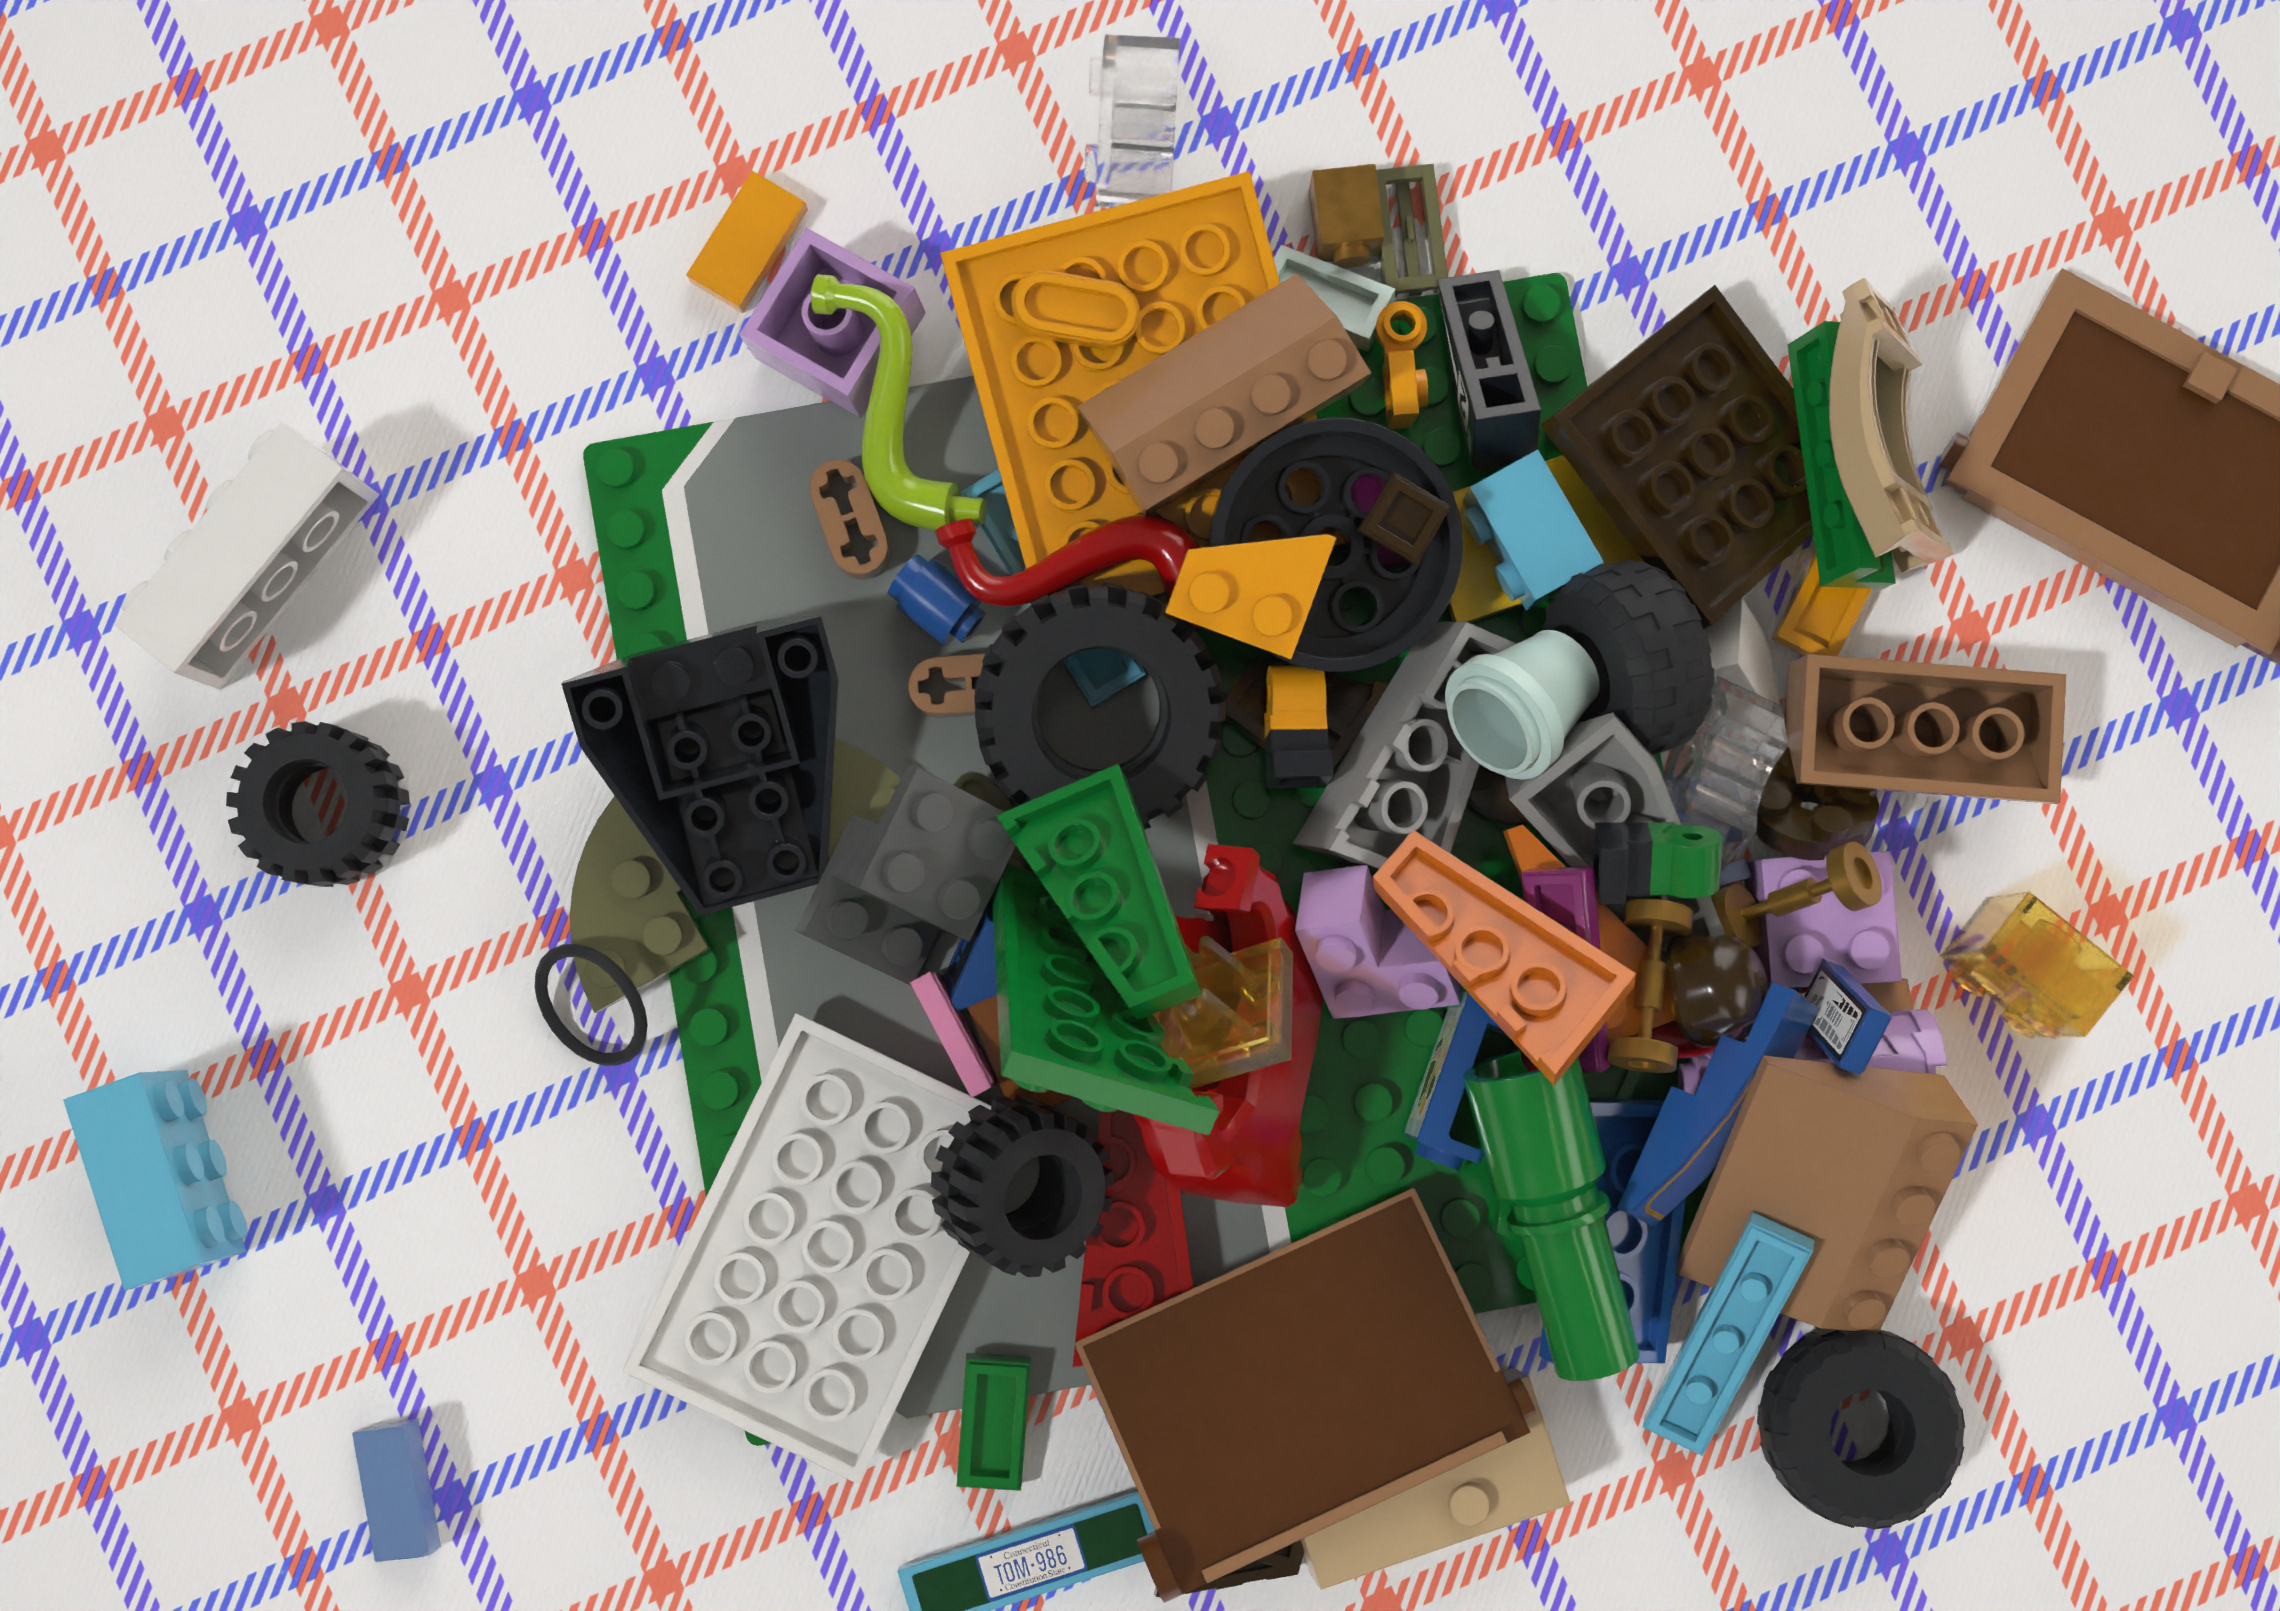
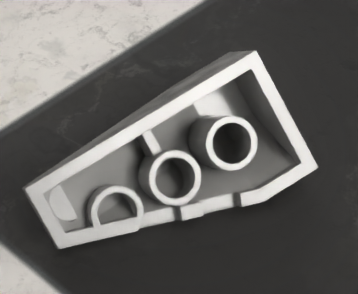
[1505,712,1725,964]

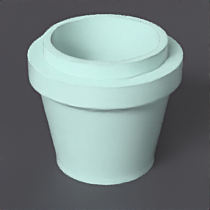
[1445,630,1600,780]

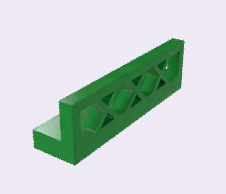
[1787,321,1896,589]

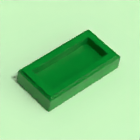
[956,1353,1031,1491]

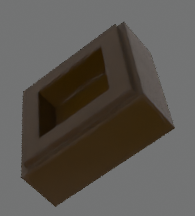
[1357,472,1452,565]

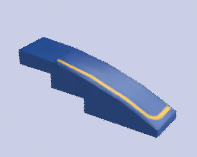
[1617,982,1819,1227]

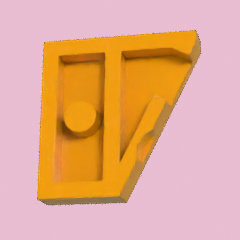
[1165,534,1336,659]

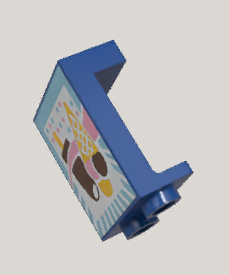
[1403,989,1508,1171]

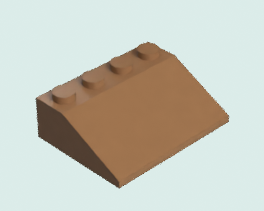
[1677,1056,1978,1333]

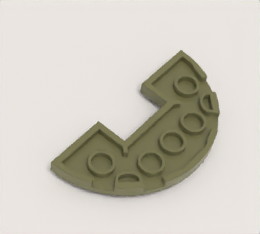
[570,737,901,1013]

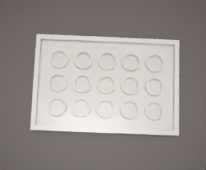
[622,1013,991,1485]

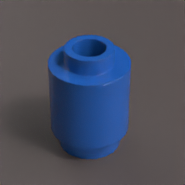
[887,554,986,646]

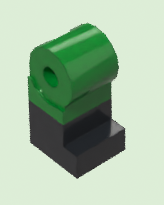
[1593,822,1723,905]

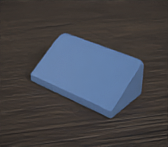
[352,1418,441,1562]

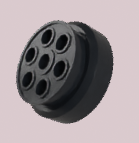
[1208,418,1463,672]

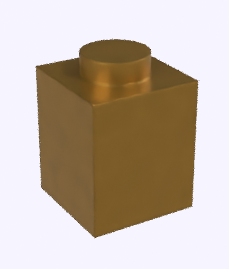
[1309,164,1385,268]

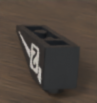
[1437,270,1541,471]

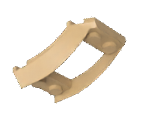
[1829,277,1954,573]

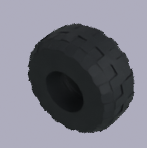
[1543,559,1715,756]
[1757,1329,1966,1530]

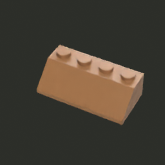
[1077,273,1371,515]
[1785,654,2067,804]

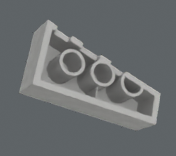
[1292,622,1516,875]

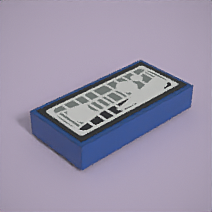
[1804,959,1891,1075]

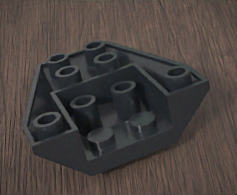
[561,614,838,916]

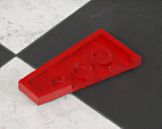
[1072,1110,1193,1368]

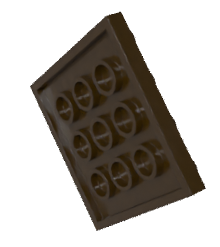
[1541,285,1813,629]

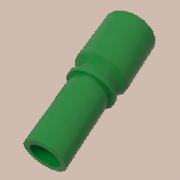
[1463,1050,1640,1381]

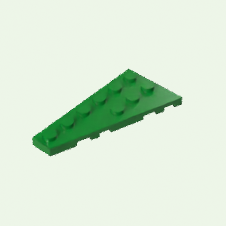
[992,864,1220,1135]

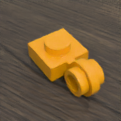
[1375,301,1428,429]

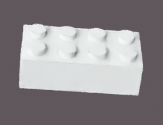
[113,421,380,690]

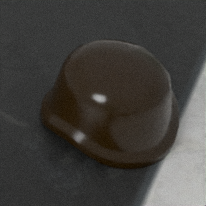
[1665,932,1768,1048]

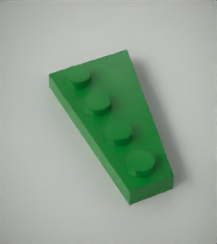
[996,764,1202,1021]

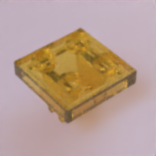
[1158,936,1293,1089]

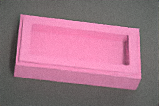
[910,972,997,1098]

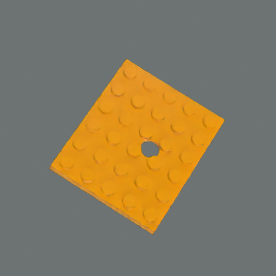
[940,171,1346,597]

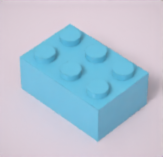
[63,1070,247,1291]

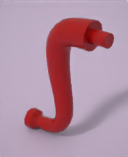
[935,514,1201,629]

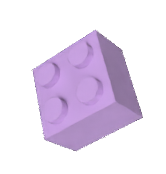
[739,227,926,418]
[1745,851,1902,989]

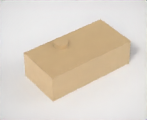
[1301,1368,1571,1590]

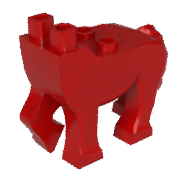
[1133,844,1323,1208]

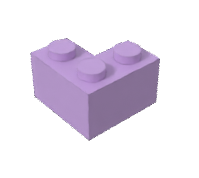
[1295,865,1462,1019]

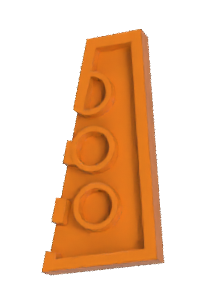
[1373,830,1636,1086]

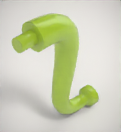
[811,274,987,531]

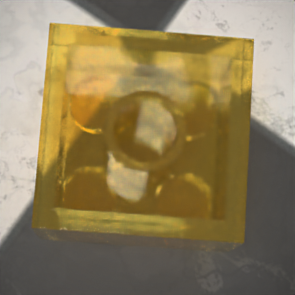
[1940,891,2134,1039]

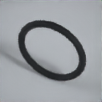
[534,944,648,1066]

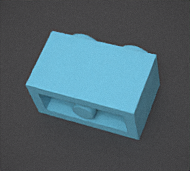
[1461,450,1604,611]

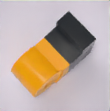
[1264,665,1334,788]

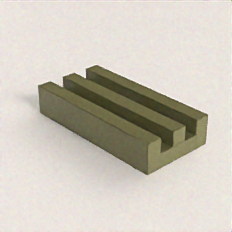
[1376,163,1448,297]

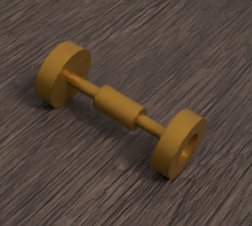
[1711,841,1882,947]
[1607,899,1693,1073]

